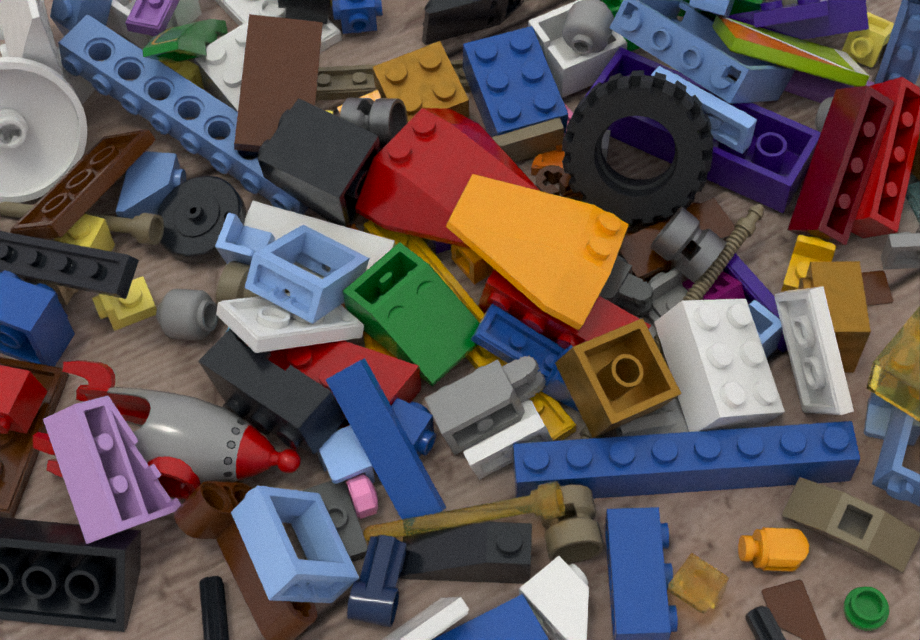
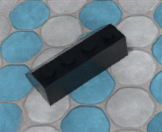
[0,517,141,632]

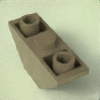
[781,477,920,573]

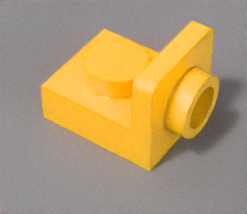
[781,235,836,292]

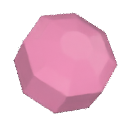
[346,473,378,519]

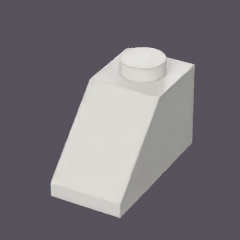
[519,556,589,640]

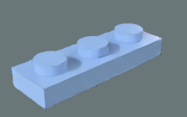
[651,66,757,154]

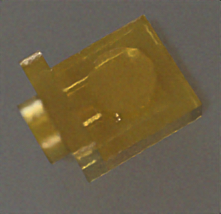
[668,552,729,613]

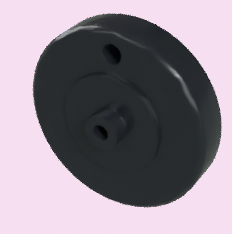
[157,176,246,264]

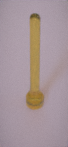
[363,481,565,542]

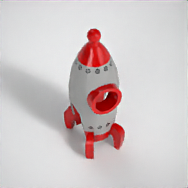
[33,360,301,499]

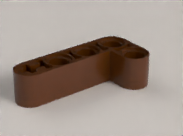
[174,481,317,640]

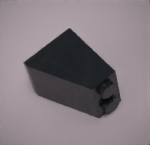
[258,98,381,228]

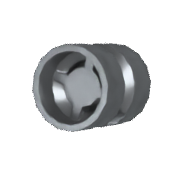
[340,98,408,148]
[650,207,727,282]

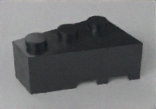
[198,329,346,454]

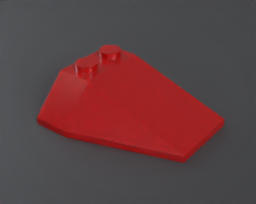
[355,108,540,249]

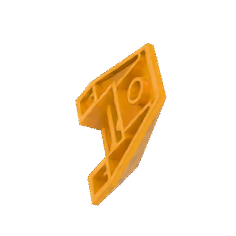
[446,174,629,330]

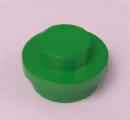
[843,586,889,631]

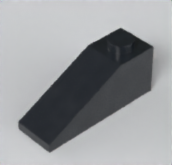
[400,522,532,584]

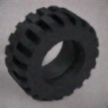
[562,70,713,226]

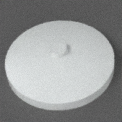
[0,57,87,203]

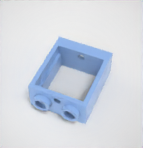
[244,225,370,324]
[231,485,359,603]

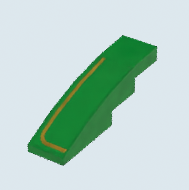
[142,19,228,63]

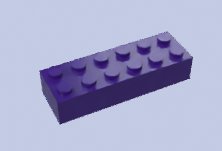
[585,47,821,213]

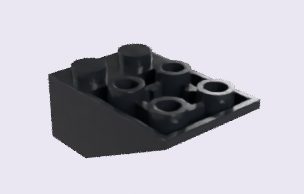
[422,0,524,45]

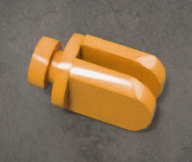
[738,527,809,572]

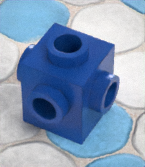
[332,0,383,34]

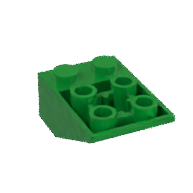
[343,242,480,387]

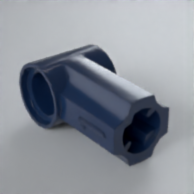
[347,534,407,628]

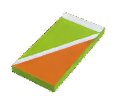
[712,15,870,87]

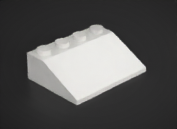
[0,0,65,79]

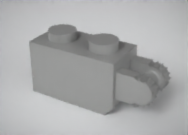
[425,355,546,455]

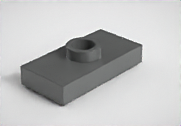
[303,480,368,562]

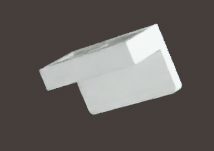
[463,399,553,480]

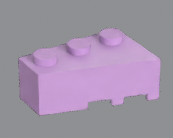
[43,396,181,544]

